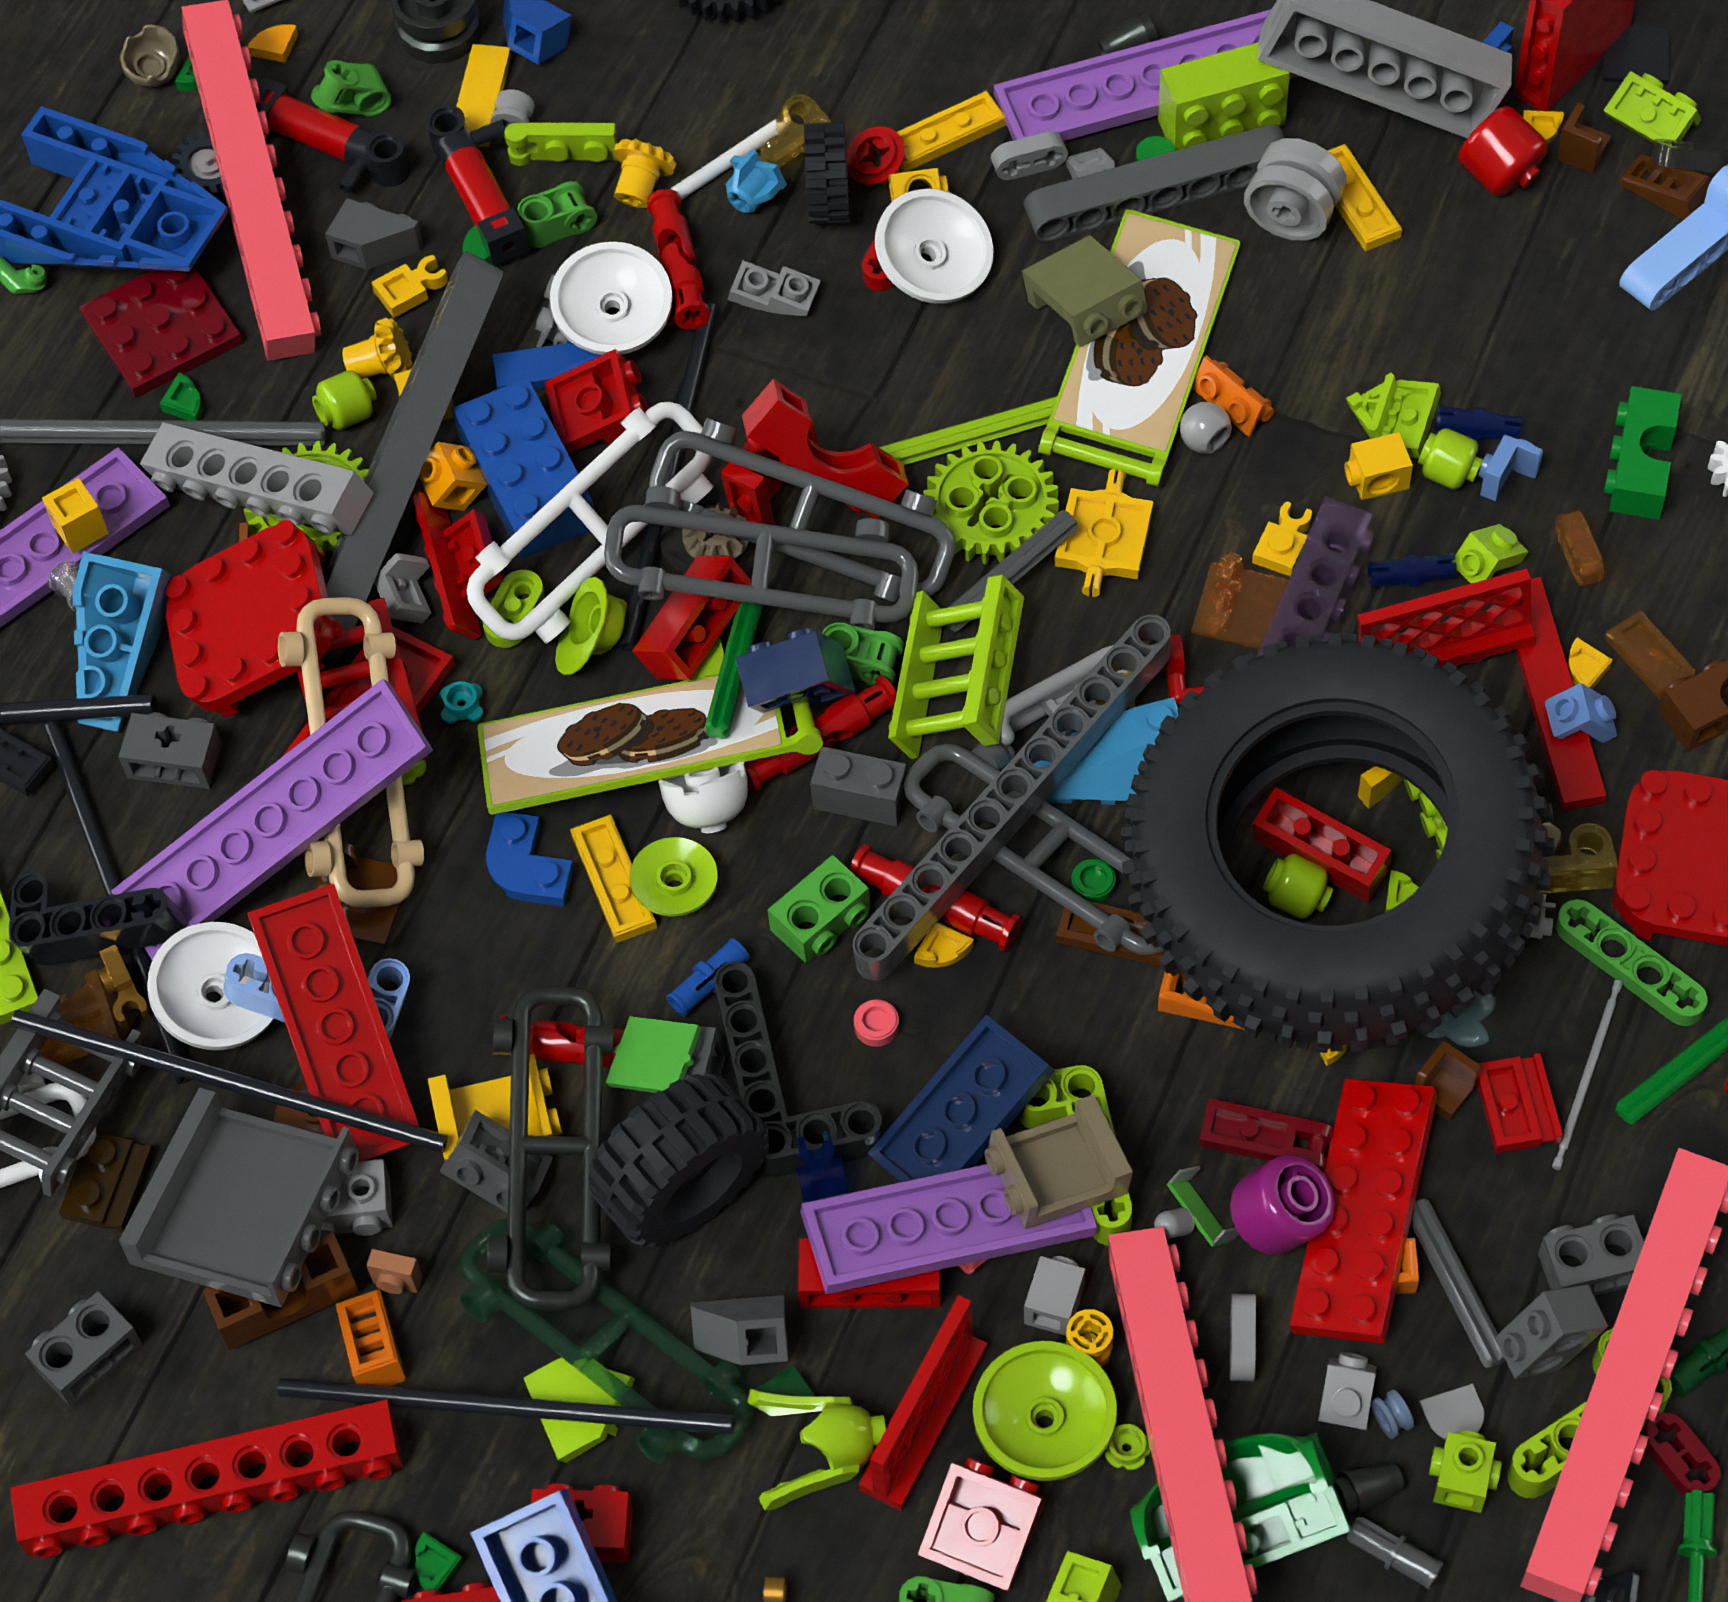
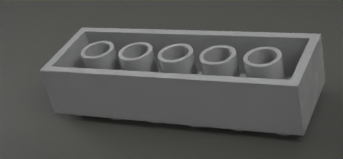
[1257,0,1512,138]

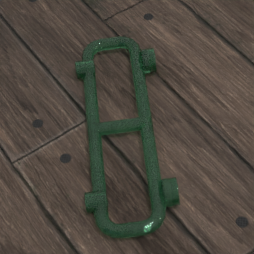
[459,1218,754,1464]

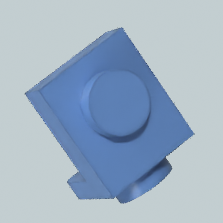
[1478,434,1543,501]
[1545,683,1617,743]

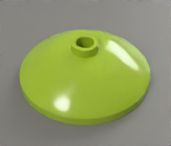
[973,1341,1117,1481]

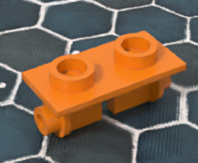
[1192,356,1274,437]

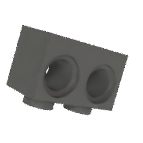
[1538,1214,1644,1296]
[1495,1284,1608,1379]
[25,1291,143,1407]

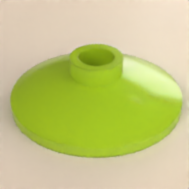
[630,837,718,917]

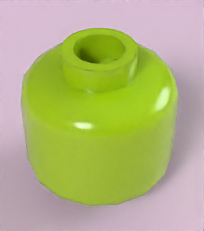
[312,370,377,430]
[1417,428,1483,490]
[1263,853,1333,919]

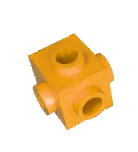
[418,442,487,511]

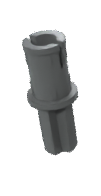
[1347,1517,1444,1590]

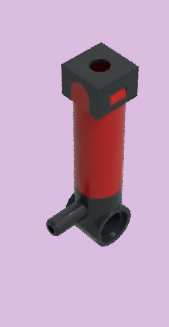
[255,77,410,193]
[426,104,530,266]

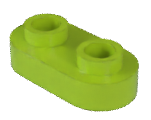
[483,570,545,648]

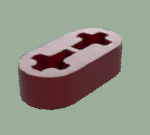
[1643,1413,1720,1497]

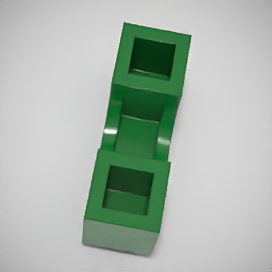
[1604,386,1681,520]

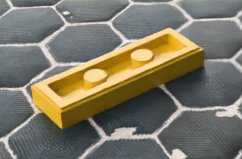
[456,44,512,147]
[897,91,1006,172]
[1328,144,1402,252]
[570,814,657,943]

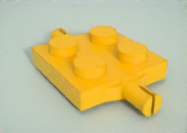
[1055,469,1153,597]

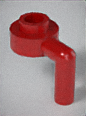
[1161,634,1205,706]

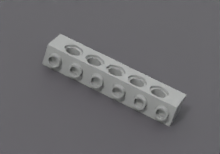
[140,422,374,535]

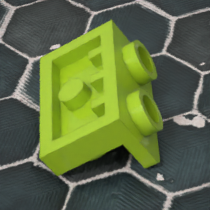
[1603,71,1701,154]

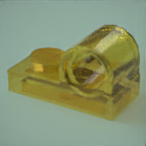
[759,94,831,168]
[1539,823,1618,894]

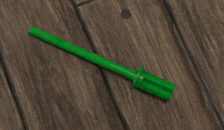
[1678,1490,1718,1602]

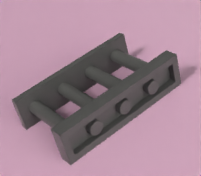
[0,989,141,1197]

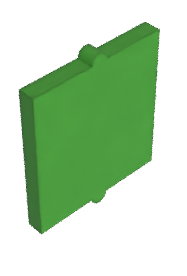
[605,1016,702,1093]

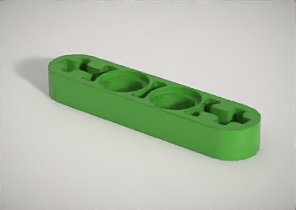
[1556,899,1708,1026]

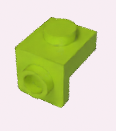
[1452,524,1529,583]

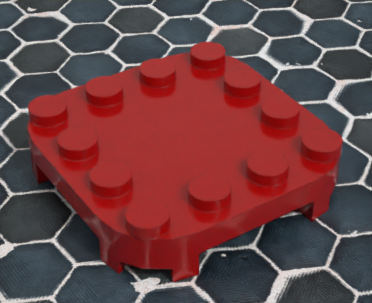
[165,520,341,717]
[1612,770,1728,946]

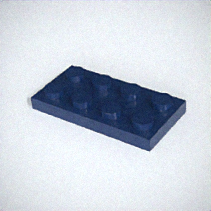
[867,1015,1055,1182]

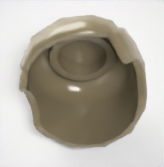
[120,24,180,87]

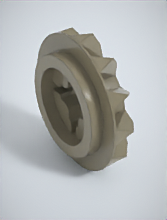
[682,502,749,559]

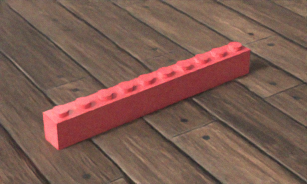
[182,0,321,361]
[1520,1148,1728,1602]
[1108,1227,1257,1602]

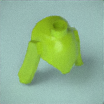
[748,1389,886,1511]

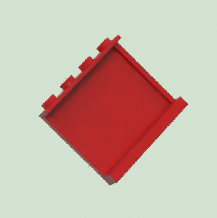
[1514,0,1635,111]

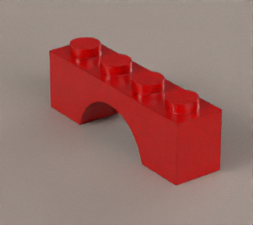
[742,379,909,519]

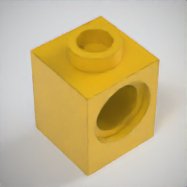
[888,168,948,203]
[1344,432,1413,500]
[42,478,109,554]

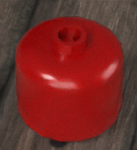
[1458,106,1548,197]

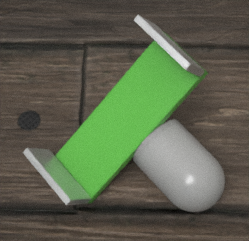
[1154,1166,1239,1247]

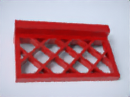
[1357,568,1536,668]
[859,1295,988,1511]

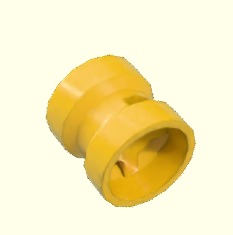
[1066,1309,1113,1367]

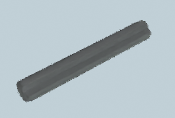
[946,510,1078,632]
[1410,1198,1506,1369]

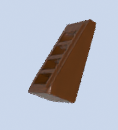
[1619,154,1710,220]

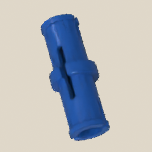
[666,938,750,1017]

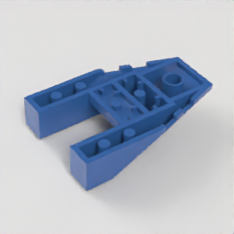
[0,106,229,271]

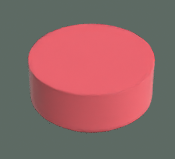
[854,999,899,1047]

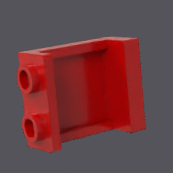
[721,418,819,525]

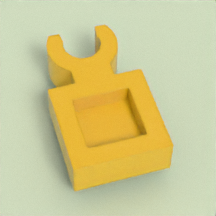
[371,255,448,318]
[1252,501,1312,577]

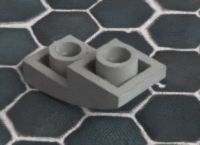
[728,260,821,316]

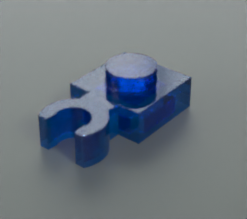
[796,1131,849,1203]

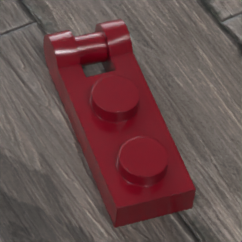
[1199,1098,1334,1173]

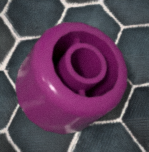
[1230,1155,1335,1255]

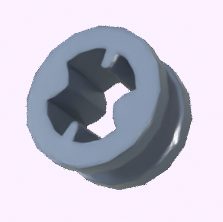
[1371,1389,1414,1439]

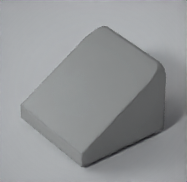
[1065,148,1115,179]

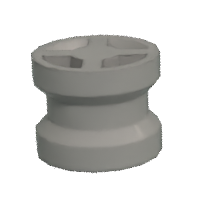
[490,89,535,137]

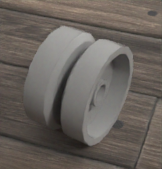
[1244,138,1346,241]

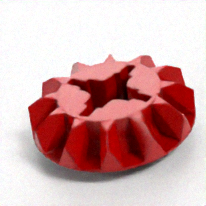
[847,126,907,188]

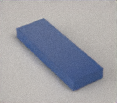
[493,343,601,390]

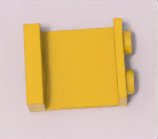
[428,1054,562,1161]

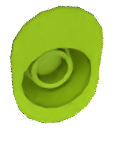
[555,577,627,675]

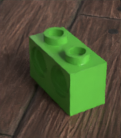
[767,855,871,963]

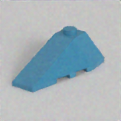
[72,551,173,733]
[1008,697,1178,805]

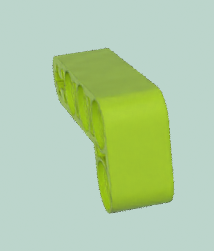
[1017,1065,1132,1246]
[1507,1329,1672,1498]

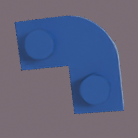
[486,812,574,907]

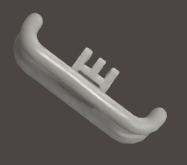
[999,645,1132,760]

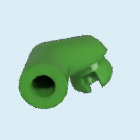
[0,256,47,294]

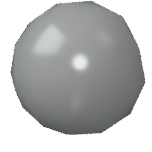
[1180,402,1232,454]

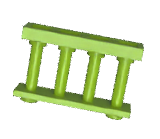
[888,574,1024,759]

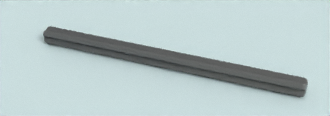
[0,419,327,446]

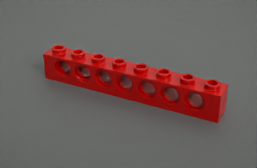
[10,1399,403,1558]

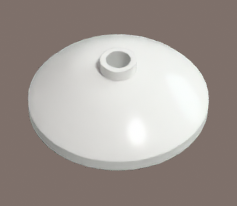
[875,189,993,303]
[550,242,672,355]
[147,922,274,1050]

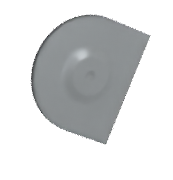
[1419,1384,1484,1439]

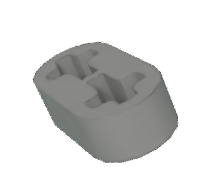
[991,131,1068,180]
[1230,1293,1256,1382]

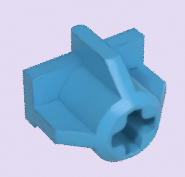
[726,150,787,213]

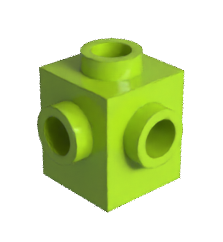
[1429,1431,1502,1513]

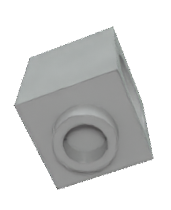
[1024,1256,1085,1336]

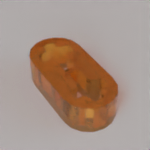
[1555,510,1604,586]

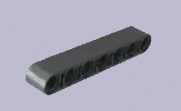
[1023,124,1286,242]

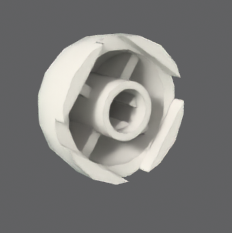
[659,761,748,833]

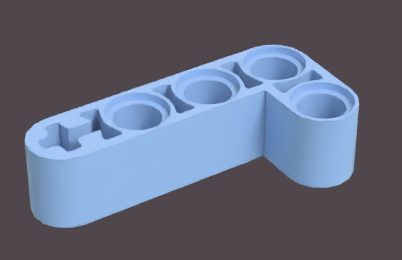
[1619,164,1728,311]
[223,953,410,1040]

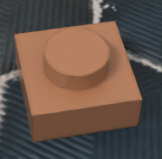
[366,1249,423,1294]

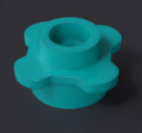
[440,681,483,724]

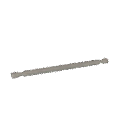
[1552,980,1623,1170]

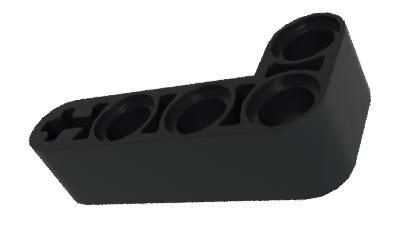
[9,872,187,965]

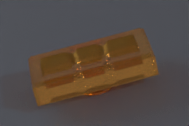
[1605,611,1696,700]

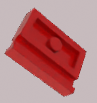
[1477,1053,1563,1154]

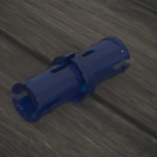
[1434,404,1522,441]
[1367,552,1457,589]

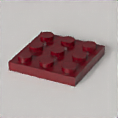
[79,265,243,398]

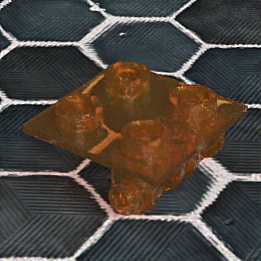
[1191,552,1294,650]

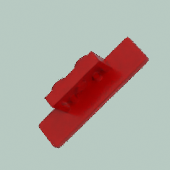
[412,491,504,641]

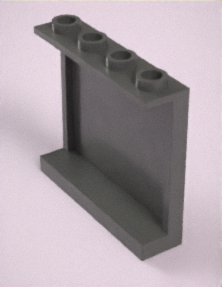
[119,1088,359,1308]

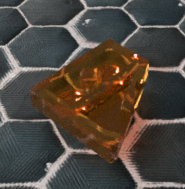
[41,969,120,1065]

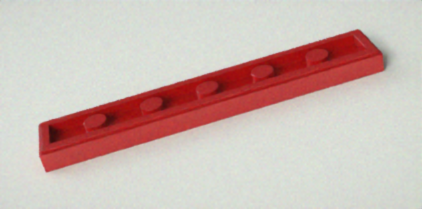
[1502,577,1607,810]

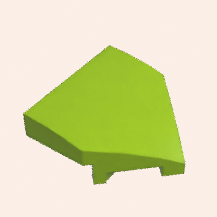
[1346,372,1441,459]
[523,1356,635,1463]

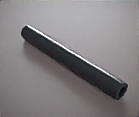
[0,694,158,724]

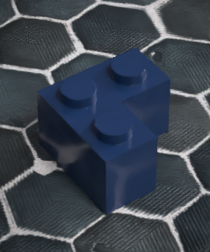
[735,628,855,713]

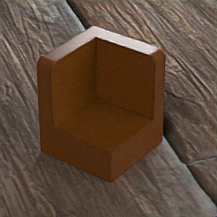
[1556,103,1611,174]
[1415,1041,1481,1122]

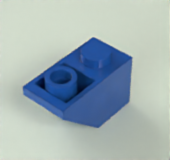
[502,0,571,64]

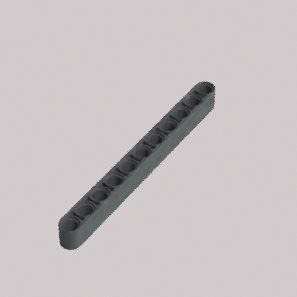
[323,251,503,661]
[853,615,1171,981]

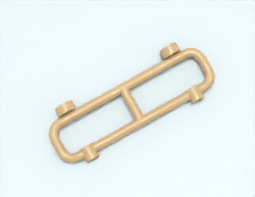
[278,597,424,908]

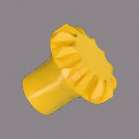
[613,139,676,208]
[342,318,413,380]

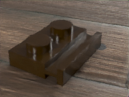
[59,1132,155,1233]

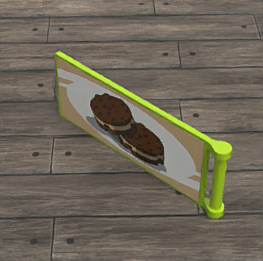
[1038,209,1240,487]
[477,674,823,815]

